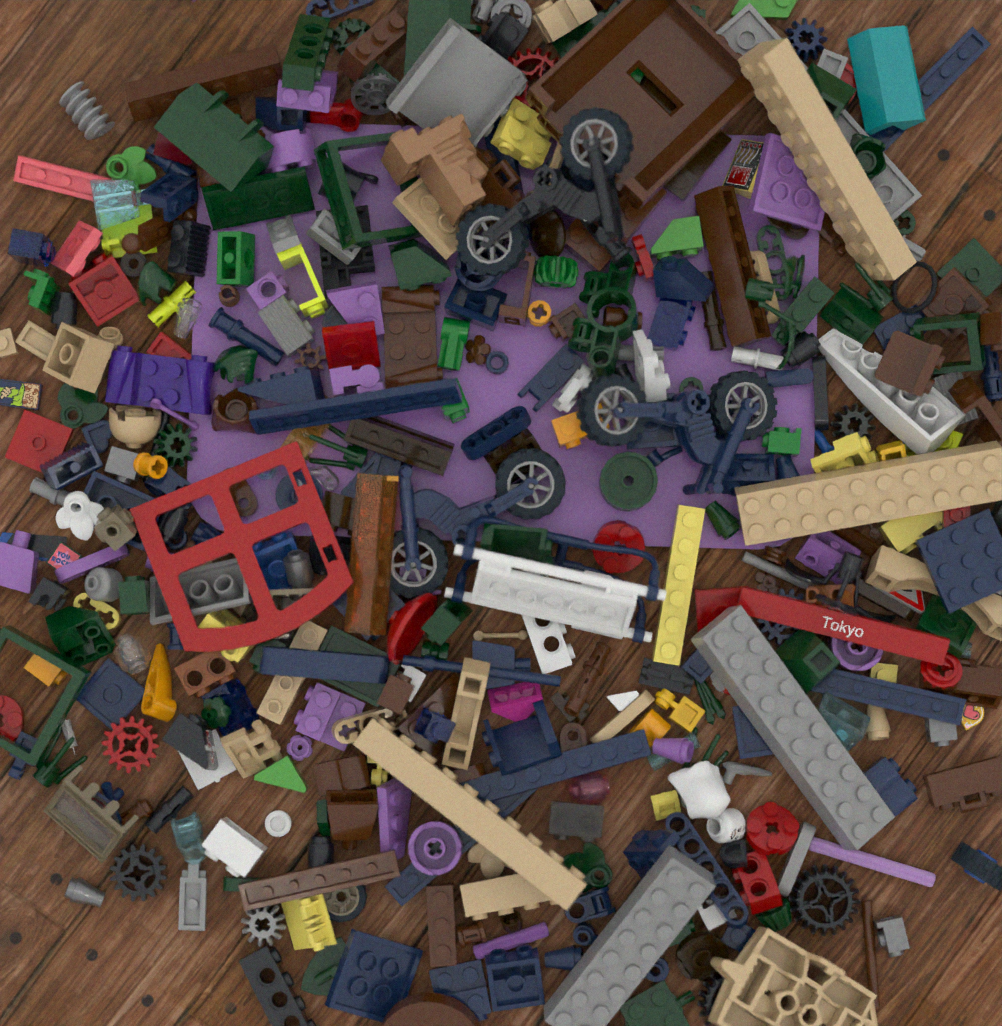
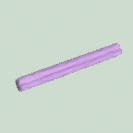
[808,836,936,887]

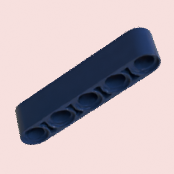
[259,646,389,684]
[665,812,748,929]

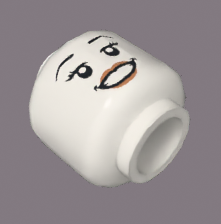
[706,808,746,843]

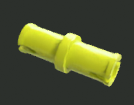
[147,280,197,328]

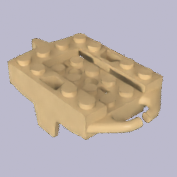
[708,926,878,1026]

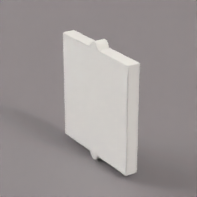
[178,729,237,790]

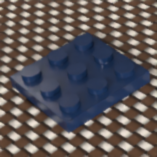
[915,509,1002,613]
[324,928,423,1022]

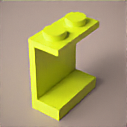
[277,242,329,319]

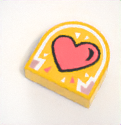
[961,705,984,730]

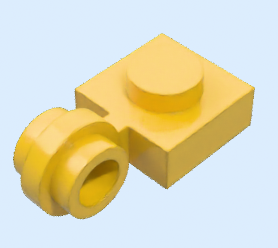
[654,688,705,733]

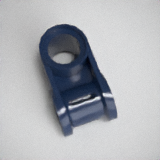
[144,466,193,510]
[563,886,616,923]

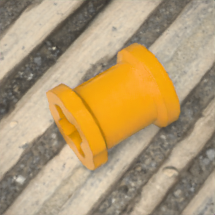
[527,300,551,327]
[133,452,168,479]

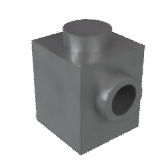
[104,446,144,484]

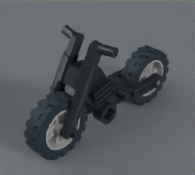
[456,107,634,276]

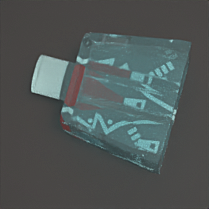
[90,179,148,230]

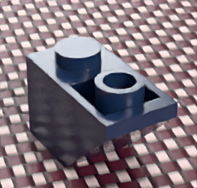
[256,97,308,131]

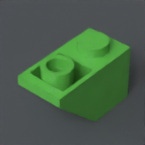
[650,216,704,261]

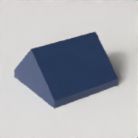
[444,278,508,332]

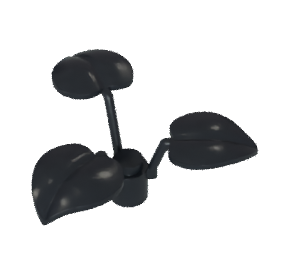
[785,551,897,623]

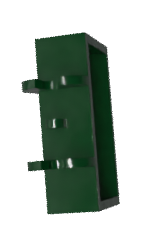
[404,0,482,76]
[154,83,274,192]

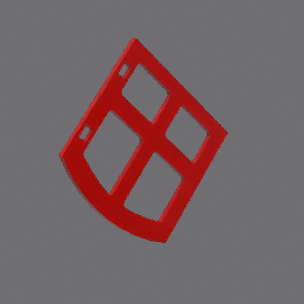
[130,441,354,652]

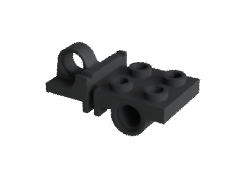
[316,205,375,299]

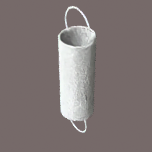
[62,719,77,754]

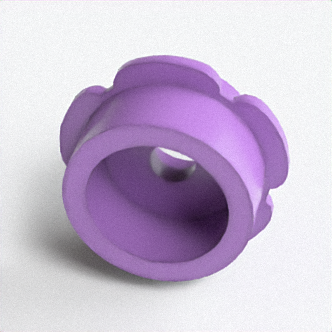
[287,735,313,761]

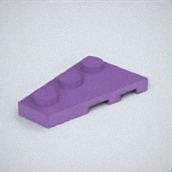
[377,778,412,860]

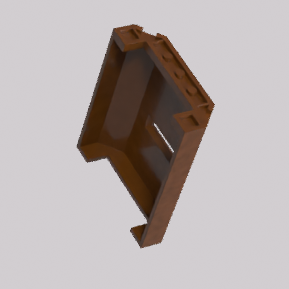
[526,0,756,210]

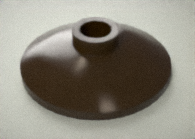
[530,210,566,257]

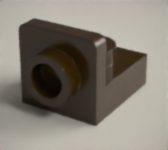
[550,691,590,723]

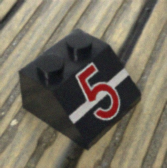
[162,712,218,770]

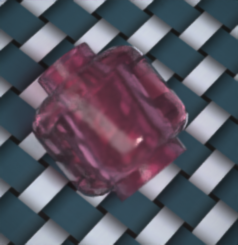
[569,771,610,806]

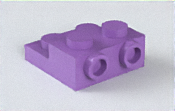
[293,682,366,752]

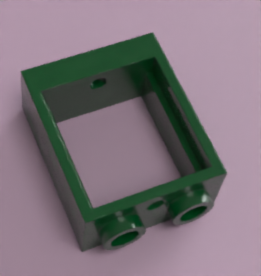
[910,312,986,374]

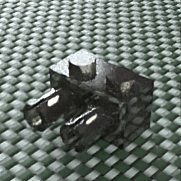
[548,801,604,842]

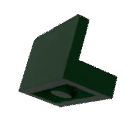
[819,286,884,345]

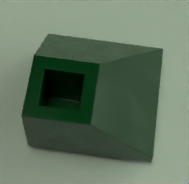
[807,63,857,122]
[388,239,451,291]
[45,606,119,666]
[775,629,840,694]

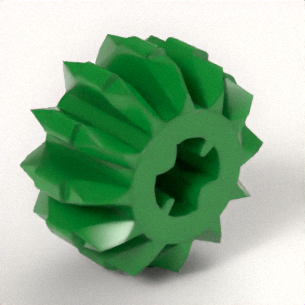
[534,255,579,289]

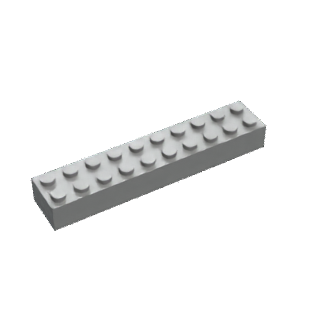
[690,605,895,850]

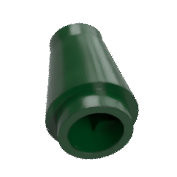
[705,500,741,540]

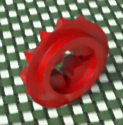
[920,652,963,690]

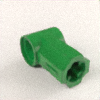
[437,317,470,371]

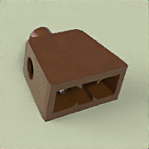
[325,789,378,850]

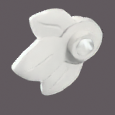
[56,491,104,541]

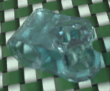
[171,811,206,865]

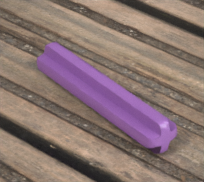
[473,922,549,960]

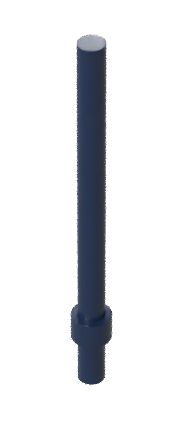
[402,655,561,687]

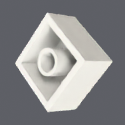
[201,817,268,877]

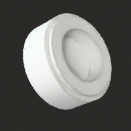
[265,810,292,837]

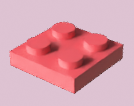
[51,220,103,277]

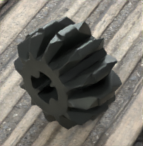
[830,403,876,440]

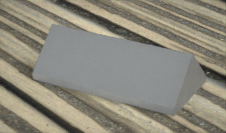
[150,558,253,625]

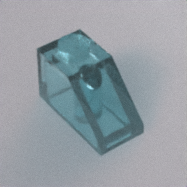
[817,691,870,751]

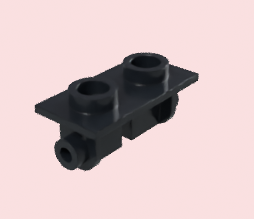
[638,658,694,695]

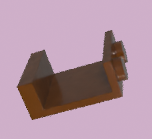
[499,251,536,327]

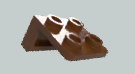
[875,331,946,398]

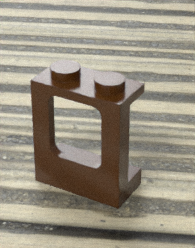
[948,375,1002,447]

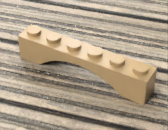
[865,545,1002,641]

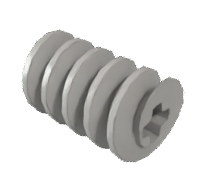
[59,81,115,140]

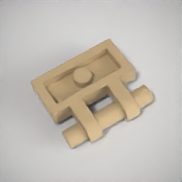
[220,720,282,779]

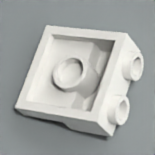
[632,330,670,403]

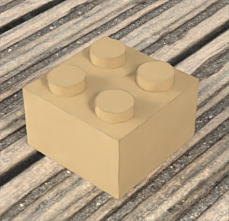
[43,322,114,393]

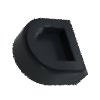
[720,840,748,868]

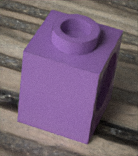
[246,271,289,310]

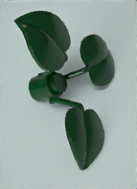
[745,254,805,369]

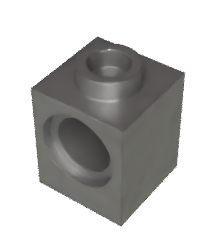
[924,718,958,747]

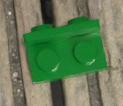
[23,269,61,316]

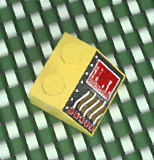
[722,139,764,199]

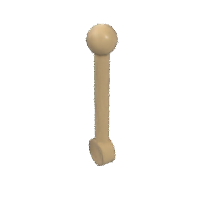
[473,630,528,641]

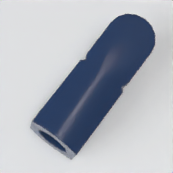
[765,368,814,388]

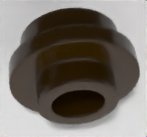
[121,252,147,277]

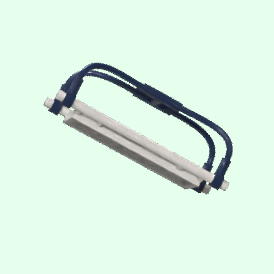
[444,517,666,643]

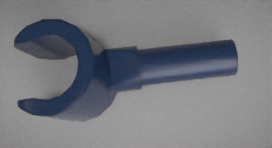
[646,446,683,467]

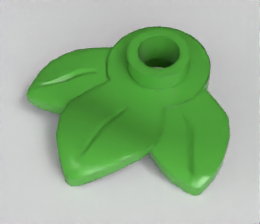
[106,146,157,198]

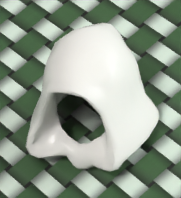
[668,761,731,819]

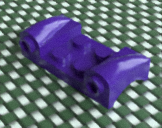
[105,345,215,415]

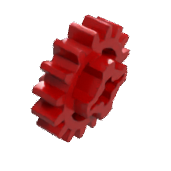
[102,715,160,773]

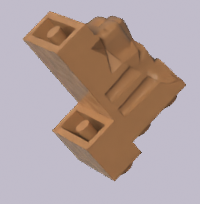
[381,113,489,226]

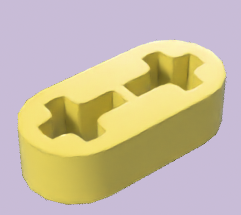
[73,593,121,630]

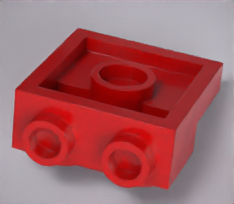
[68,252,139,327]

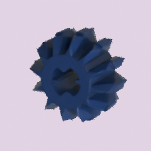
[784,18,827,63]

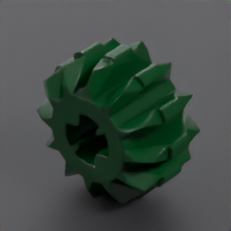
[153,423,198,467]

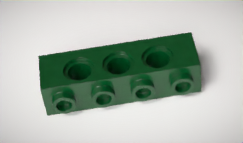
[282,14,334,91]

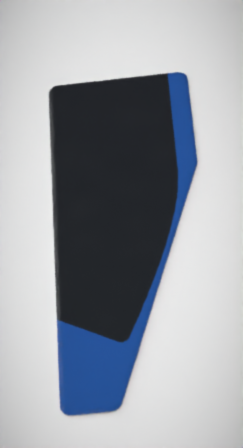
[0,532,67,561]

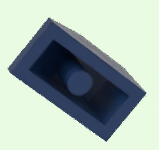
[653,256,714,302]

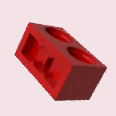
[731,851,782,915]

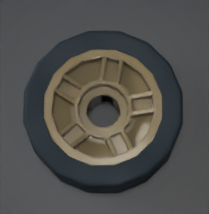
[323,885,367,922]

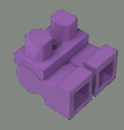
[329,365,384,397]

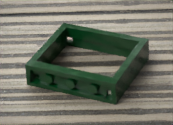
[313,132,423,250]
[0,625,91,766]

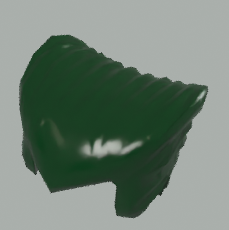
[849,133,886,180]
[136,261,177,306]
[213,345,258,384]

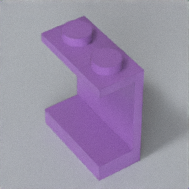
[276,70,338,113]

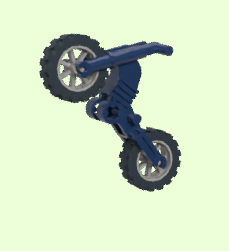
[576,370,778,495]
[378,448,566,598]

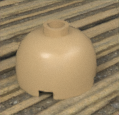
[109,404,161,448]

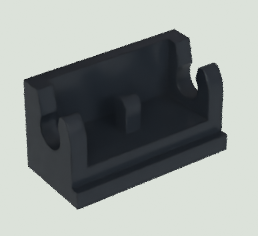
[28,577,75,611]

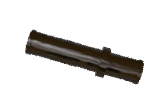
[701,271,727,351]

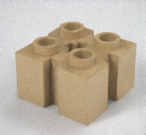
[531,0,598,44]

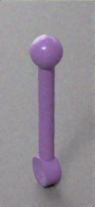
[150,399,199,431]

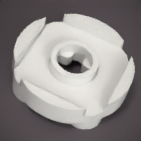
[552,363,593,413]

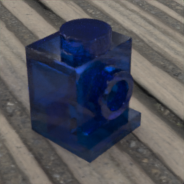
[413,707,456,743]

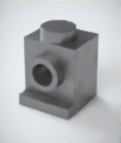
[873,915,910,957]

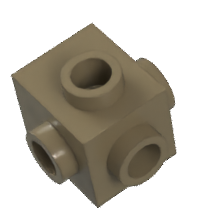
[94,504,137,551]

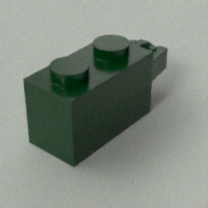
[771,276,835,347]

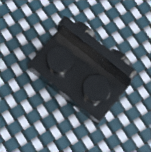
[478,11,530,61]

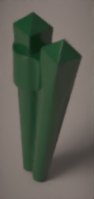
[694,678,726,725]

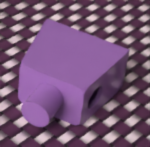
[0,530,39,594]

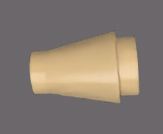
[865,704,891,741]

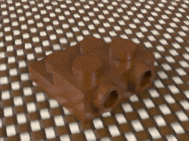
[916,267,993,341]

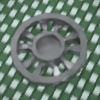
[351,73,397,115]

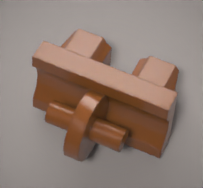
[806,584,855,610]

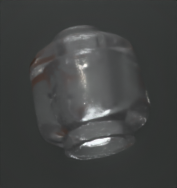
[112,634,151,675]

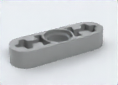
[777,821,816,897]

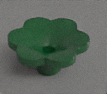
[201,696,231,728]

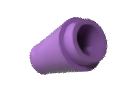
[652,738,694,764]

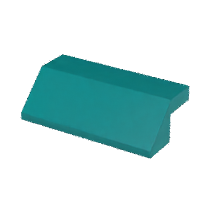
[847,25,926,135]

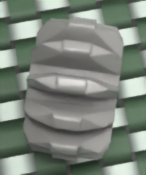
[241,905,286,947]

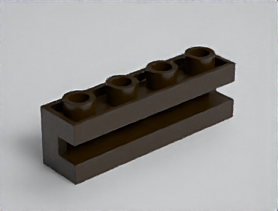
[344,416,455,476]

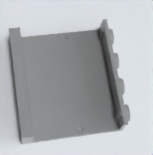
[386,18,527,147]

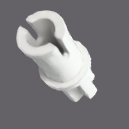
[731,346,784,370]

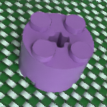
[267,128,317,173]
[828,637,883,671]
[408,821,463,875]

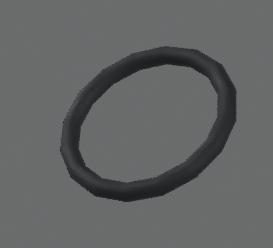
[891,262,938,314]

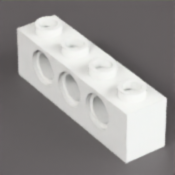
[521,570,576,674]

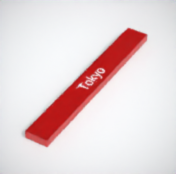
[737,586,950,666]

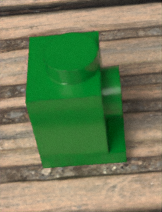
[761,427,802,457]

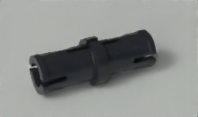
[145,785,194,834]

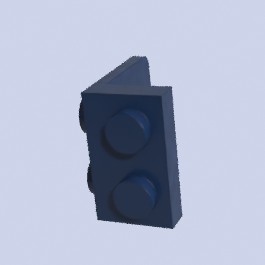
[623,830,680,879]

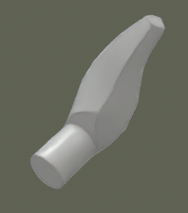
[723,761,772,785]

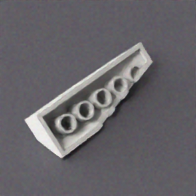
[818,328,965,455]

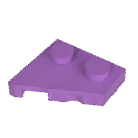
[326,281,385,335]

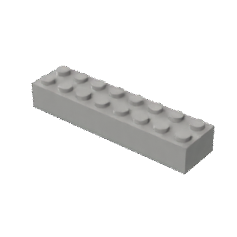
[543,845,716,1026]

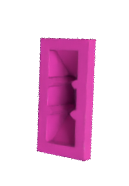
[487,682,543,722]

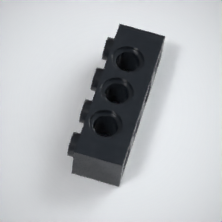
[239,944,317,1026]

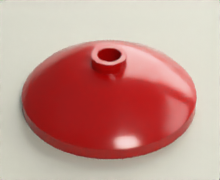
[387,593,437,665]

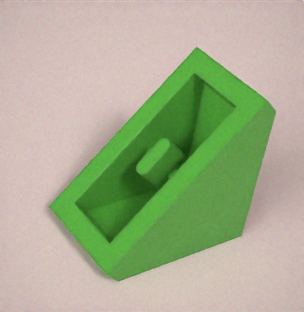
[254,755,308,793]

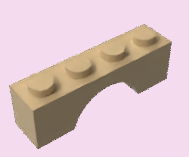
[442,657,490,770]

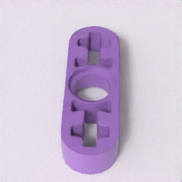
[54,544,130,584]

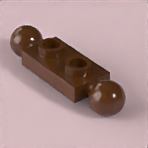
[121,206,197,254]

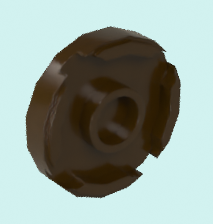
[675,931,729,981]

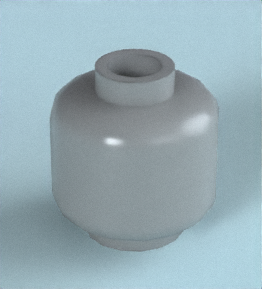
[84,567,124,602]

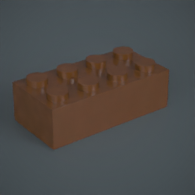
[564,188,667,272]

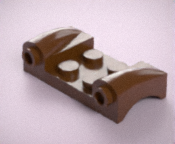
[381,285,443,389]

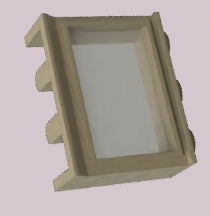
[43,765,139,863]

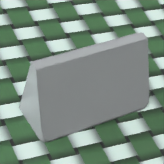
[306,208,362,265]

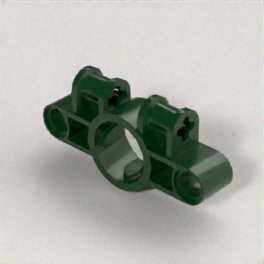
[568,254,639,377]

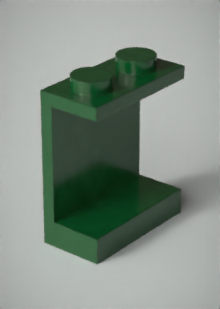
[481,523,553,577]

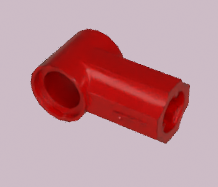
[310,98,364,132]

